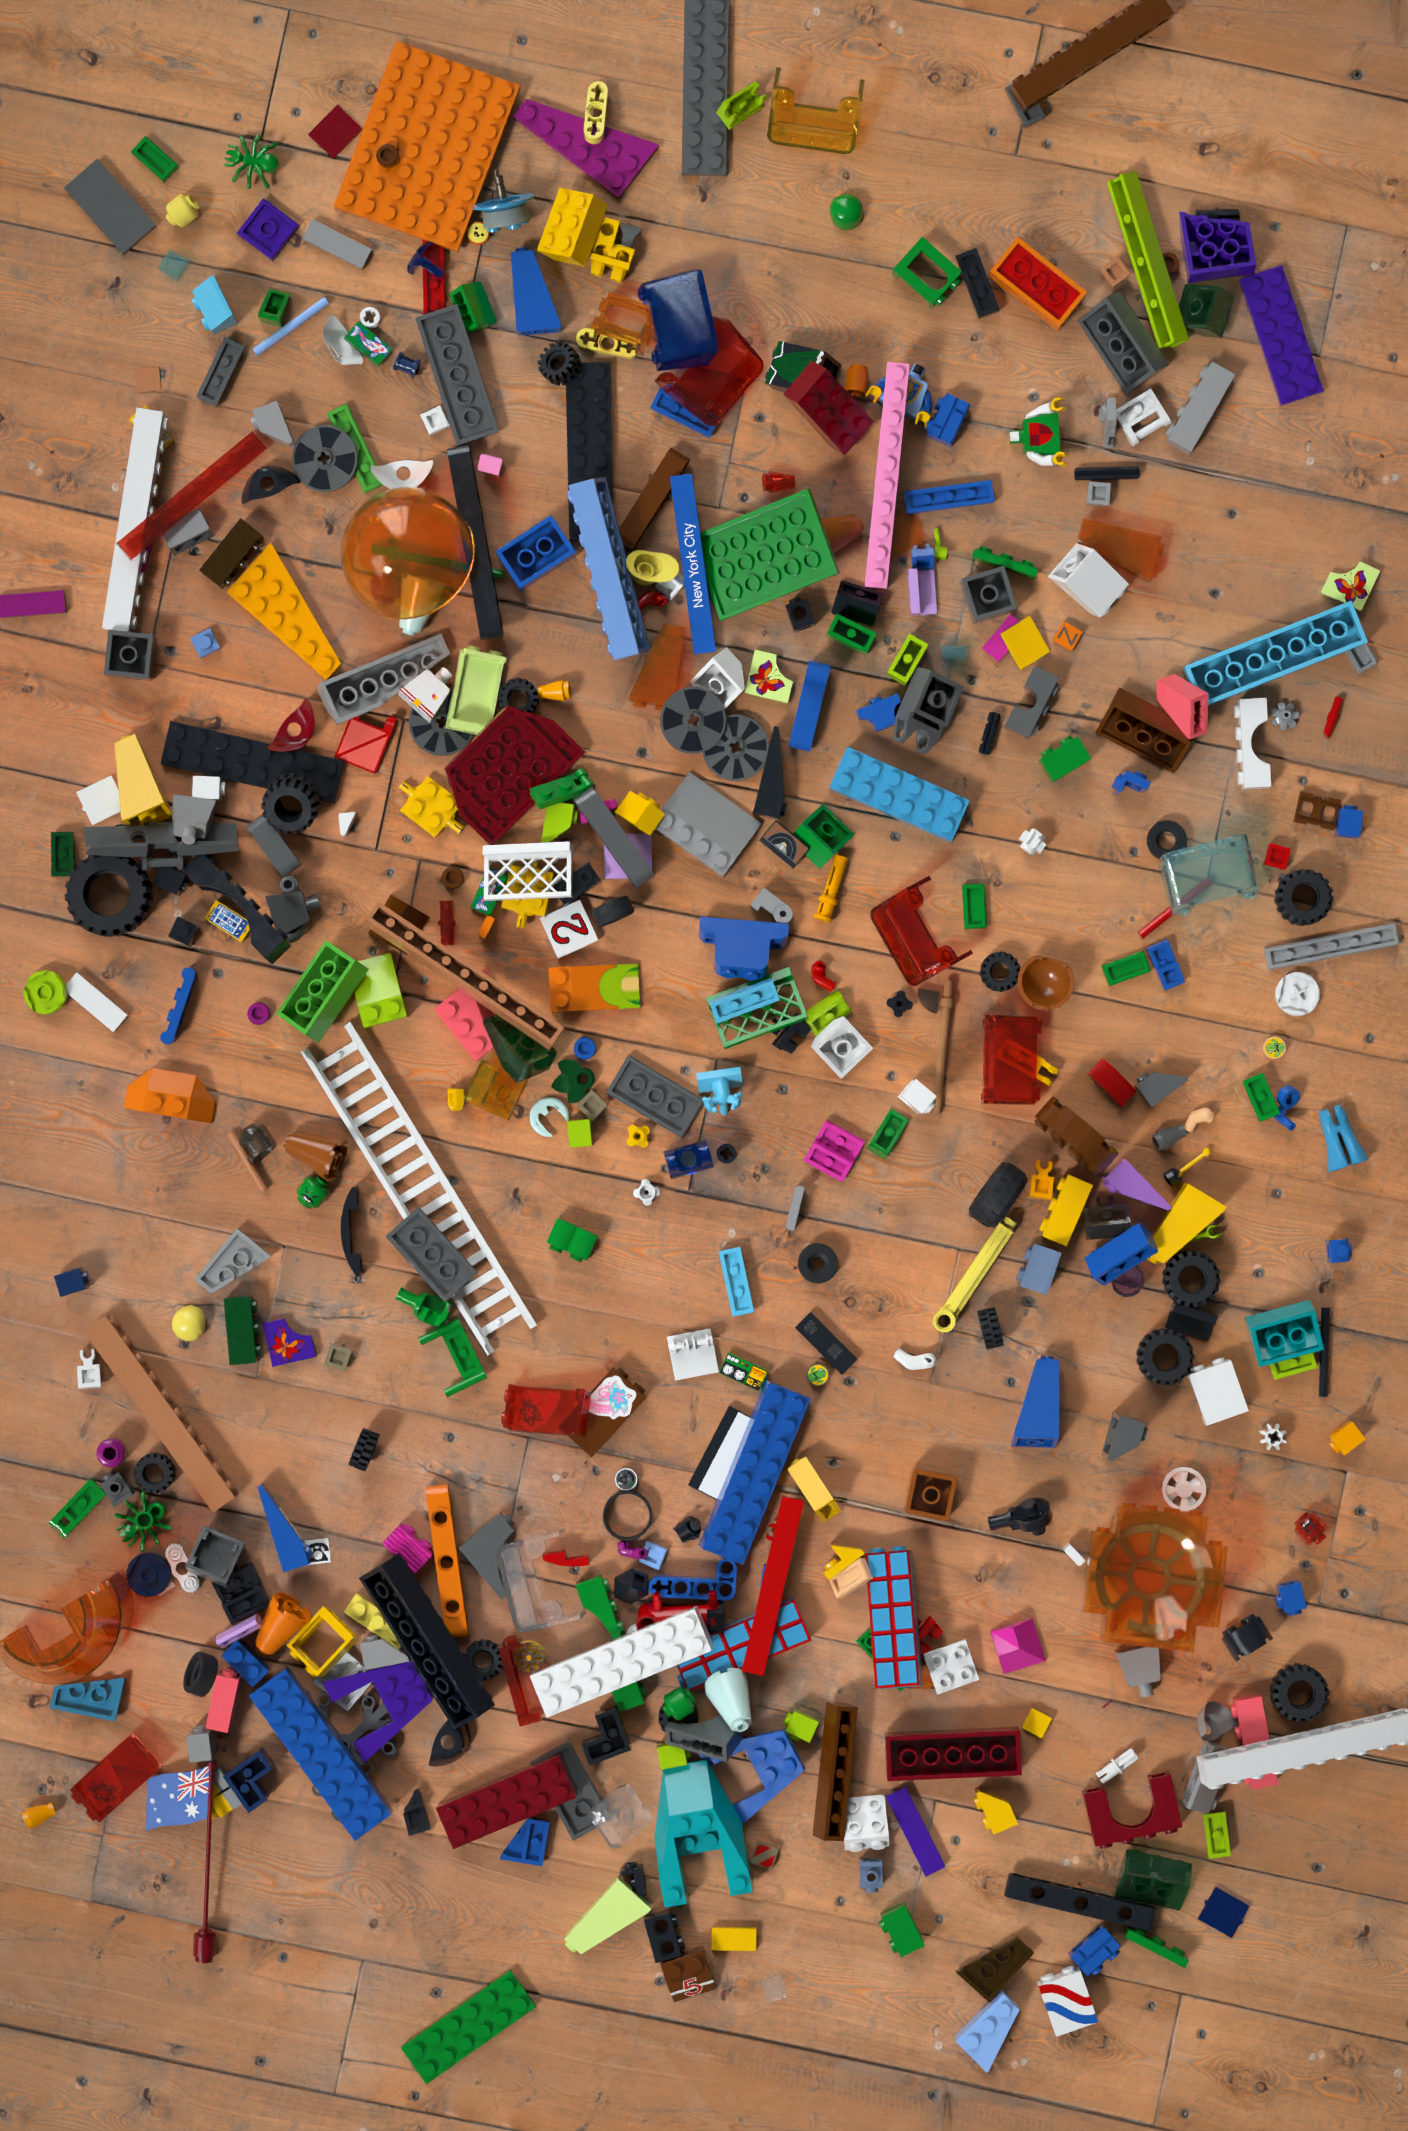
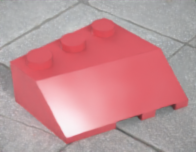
[434,968,512,1062]

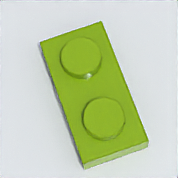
[1270,1353,1318,1380]
[1202,1810,1231,1859]

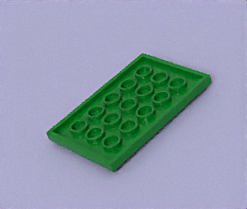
[701,489,840,621]

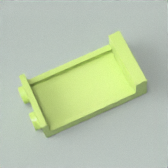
[445,645,507,735]

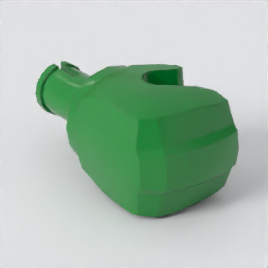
[395,1287,452,1327]

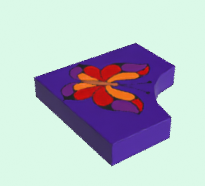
[262,1318,316,1367]

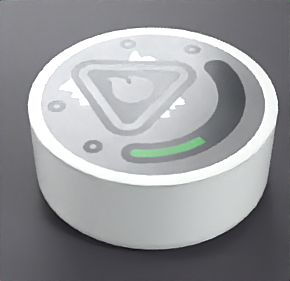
[615,1468,637,1491]

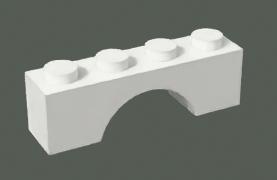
[1234,698,1271,790]
[898,1079,937,1114]

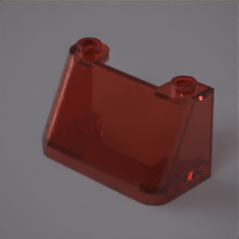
[981,1014,1042,1105]

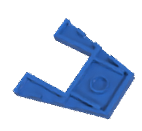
[699,1729,806,1824]

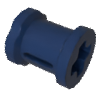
[393,352,421,379]

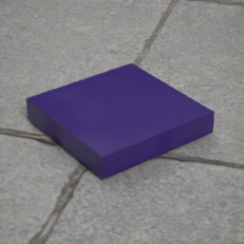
[237,198,299,261]

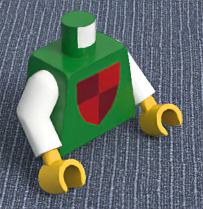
[1009,397,1069,467]

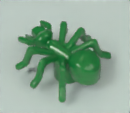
[224,135,280,189]
[114,1492,172,1551]

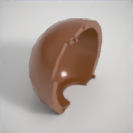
[1018,955,1075,1011]

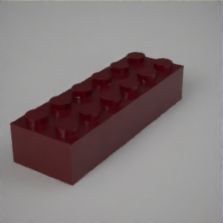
[884,1727,1022,1781]
[436,1752,578,1849]

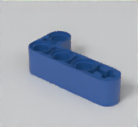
[788,660,831,752]
[649,1557,737,1601]

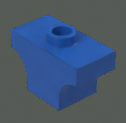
[856,693,901,733]

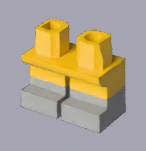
[212,1765,242,1819]

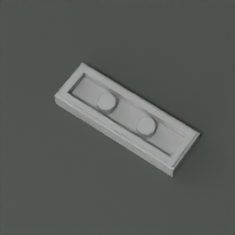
[302,219,372,270]

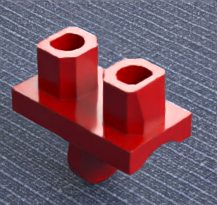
[918,1615,943,1657]

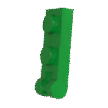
[530,768,596,810]
[48,1478,106,1539]

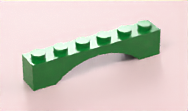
[575,1574,647,1712]

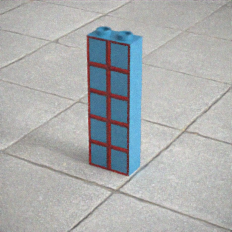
[865,1546,923,1689]
[673,1597,812,1691]

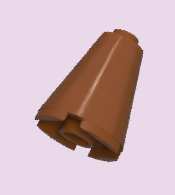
[821,514,864,554]
[283,1132,348,1182]

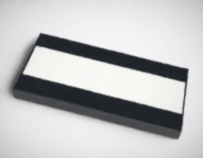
[688,1406,750,1500]

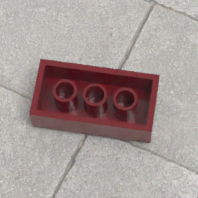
[783,361,874,455]

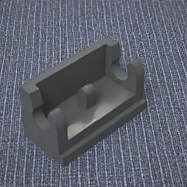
[160,509,214,556]

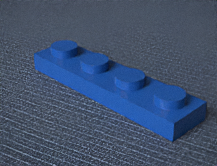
[903,480,995,515]

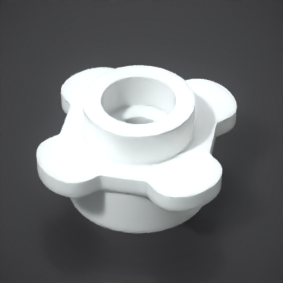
[633,1179,660,1206]

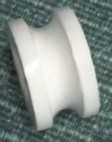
[360,307,381,329]

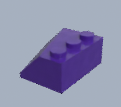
[1179,211,1256,284]

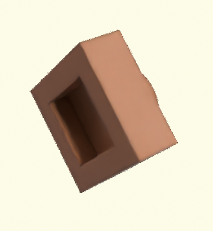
[1099,256,1131,289]

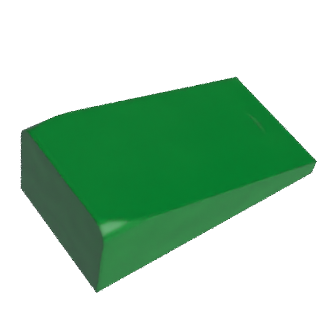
[866,1108,909,1159]

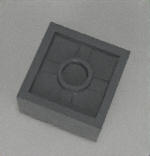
[185,1526,246,1588]

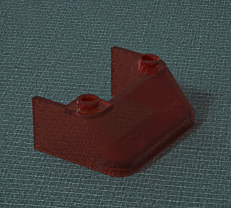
[870,876,973,986]

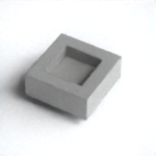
[1086,482,1111,507]

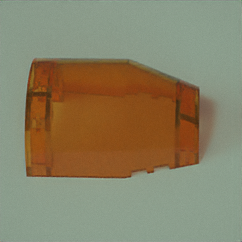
[0,1569,134,1685]

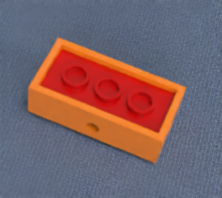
[988,237,1087,332]

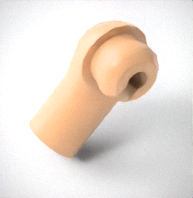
[1184,1108,1214,1133]

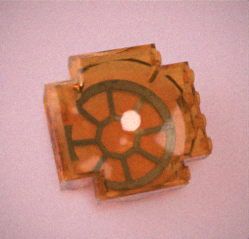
[1082,1502,1228,1652]

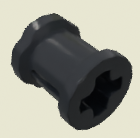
[717,1144,737,1164]

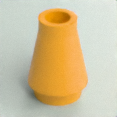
[538,679,572,701]
[21,1802,56,1829]

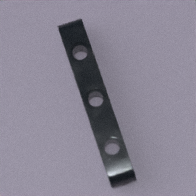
[1004,1873,1159,1931]

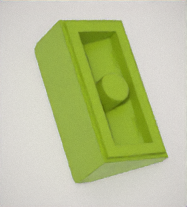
[805,990,853,1036]

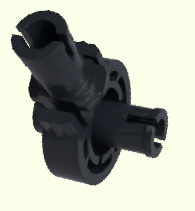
[988,1498,1053,1536]

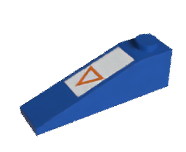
[257,1484,313,1572]

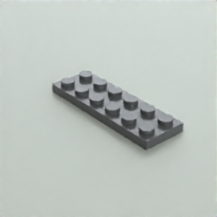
[415,304,499,446]

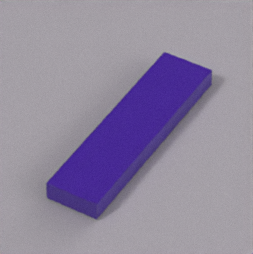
[886,1786,945,1877]

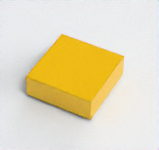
[1022,1707,1052,1738]

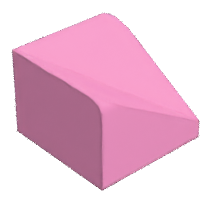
[478,454,503,478]

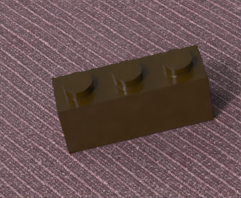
[199,518,264,589]

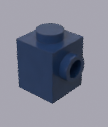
[54,1267,91,1297]

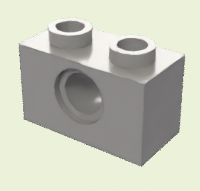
[186,1724,217,1763]

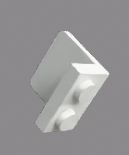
[844,1795,889,1852]

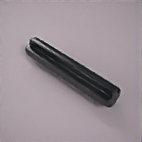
[1074,466,1140,481]

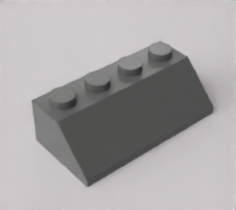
[1077,291,1169,394]

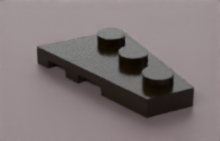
[956,1937,1034,2002]

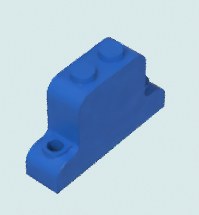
[699,916,789,981]

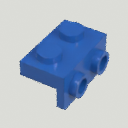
[1112,770,1150,796]

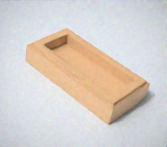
[829,1558,873,1599]

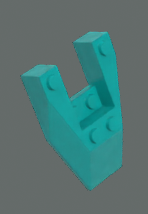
[654,1759,755,1908]

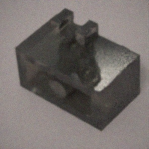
[1083,1196,1131,1240]

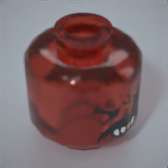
[1294,1512,1328,1545]

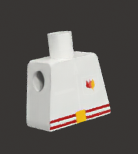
[398,667,452,723]

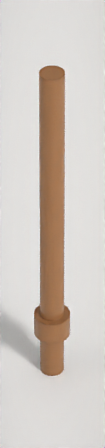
[932,980,954,1114]

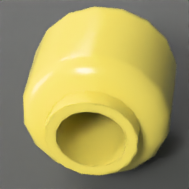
[166,194,199,228]

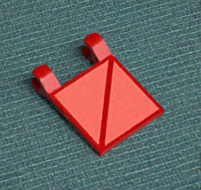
[334,715,397,774]

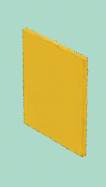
[1000,615,1050,670]

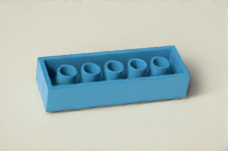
[829,747,970,843]

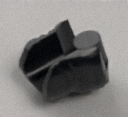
[673,1516,701,1543]

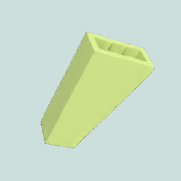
[564,1875,652,1954]

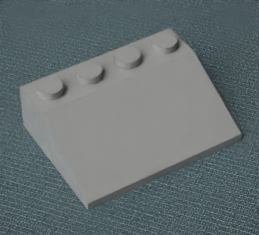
[655,772,762,878]

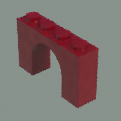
[1082,1771,1183,1849]

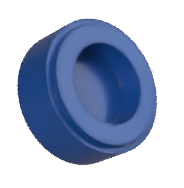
[574,1037,596,1060]

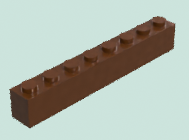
[1009,0,1174,113]

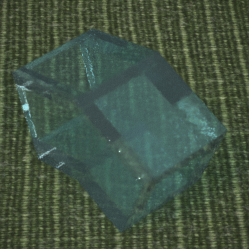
[941,645,968,661]

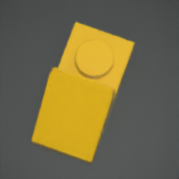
[823,1543,865,1580]

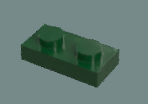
[51,832,75,877]

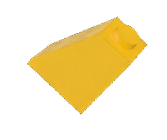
[788,1457,842,1523]

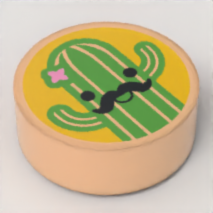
[1262,1037,1286,1059]

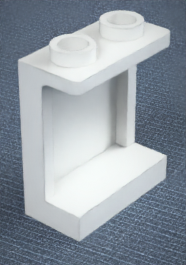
[1187,1357,1249,1426]

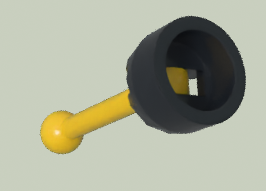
[1163,1148,1211,1188]

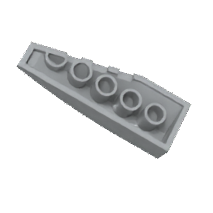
[316,634,450,725]

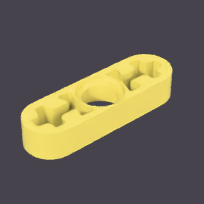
[584,81,608,144]
[576,328,640,359]

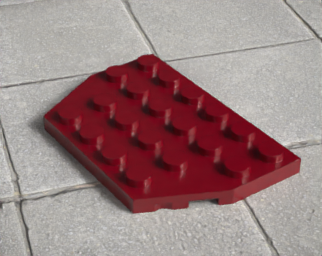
[444,705,585,845]

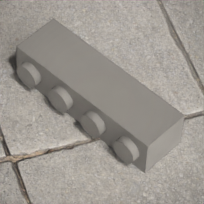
[1166,361,1235,455]

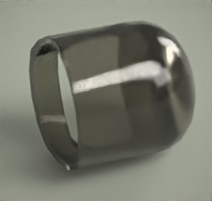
[238,1123,278,1166]

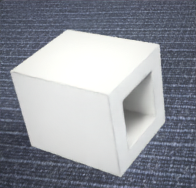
[192,776,226,801]

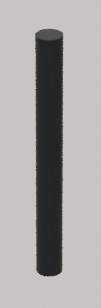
[1319,1307,1330,1397]

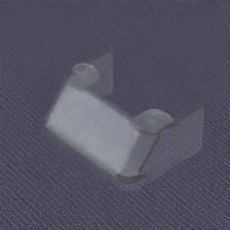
[496,1528,586,1632]

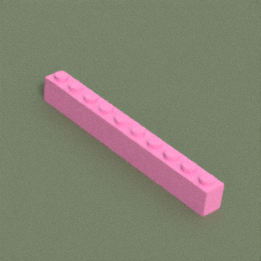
[865,362,910,589]

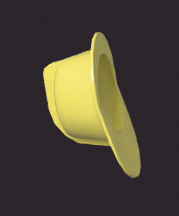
[626,550,679,586]

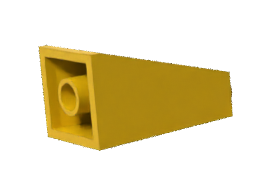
[115,734,172,826]
[1147,1183,1226,1265]

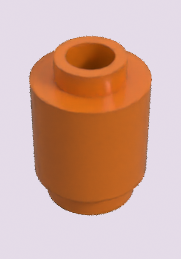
[844,364,869,399]

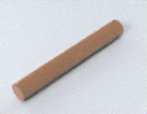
[228,1131,268,1192]

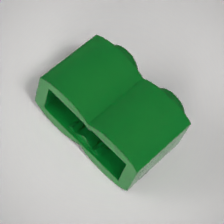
[547,1218,598,1263]

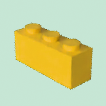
[1039,1174,1093,1247]

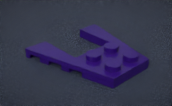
[322,1660,433,1763]

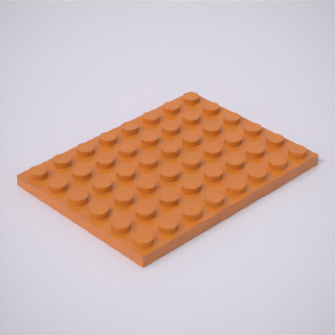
[334,41,521,253]

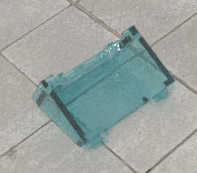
[1158,834,1259,916]

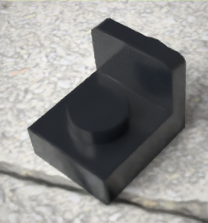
[620,1862,647,1896]

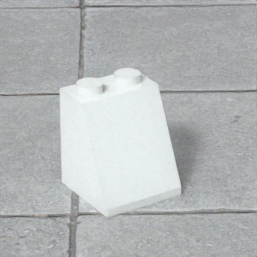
[1048,543,1129,618]

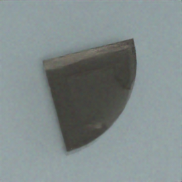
[917,988,940,1014]

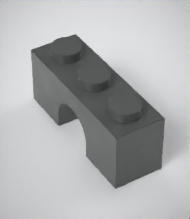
[1004,666,1060,739]

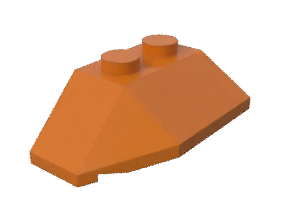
[124,1068,216,1123]

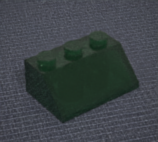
[1115,1849,1192,1911]

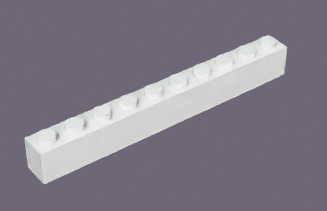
[102,408,168,632]
[1197,1708,1408,1789]

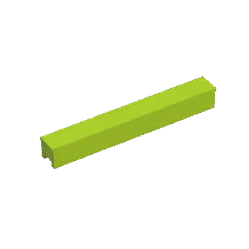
[1107,171,1189,349]

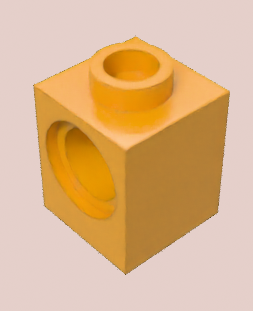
[1328,1420,1366,1456]

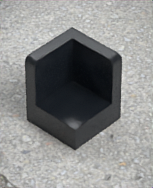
[614,1568,649,1604]

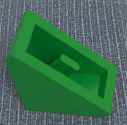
[258,289,290,328]

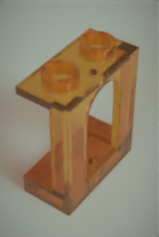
[591,291,659,356]

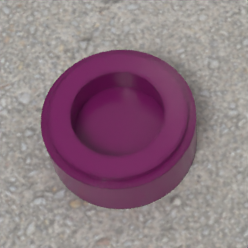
[247,1002,270,1025]

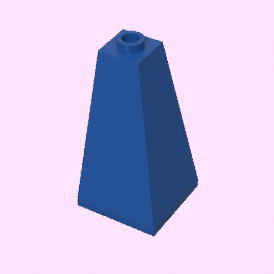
[1011,1356,1059,1448]

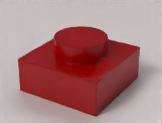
[1263,843,1291,870]

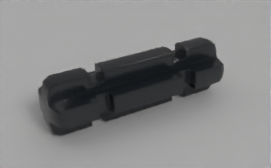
[979,712,1000,755]

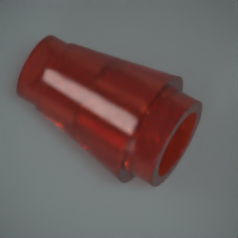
[762,471,795,493]

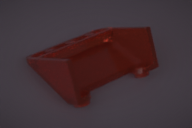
[655,316,764,426]

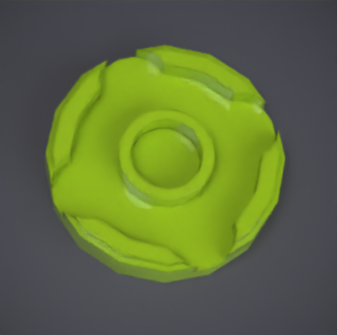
[23,970,68,1015]

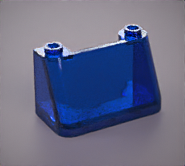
[638,269,718,371]

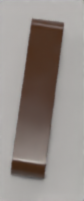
[619,447,690,551]

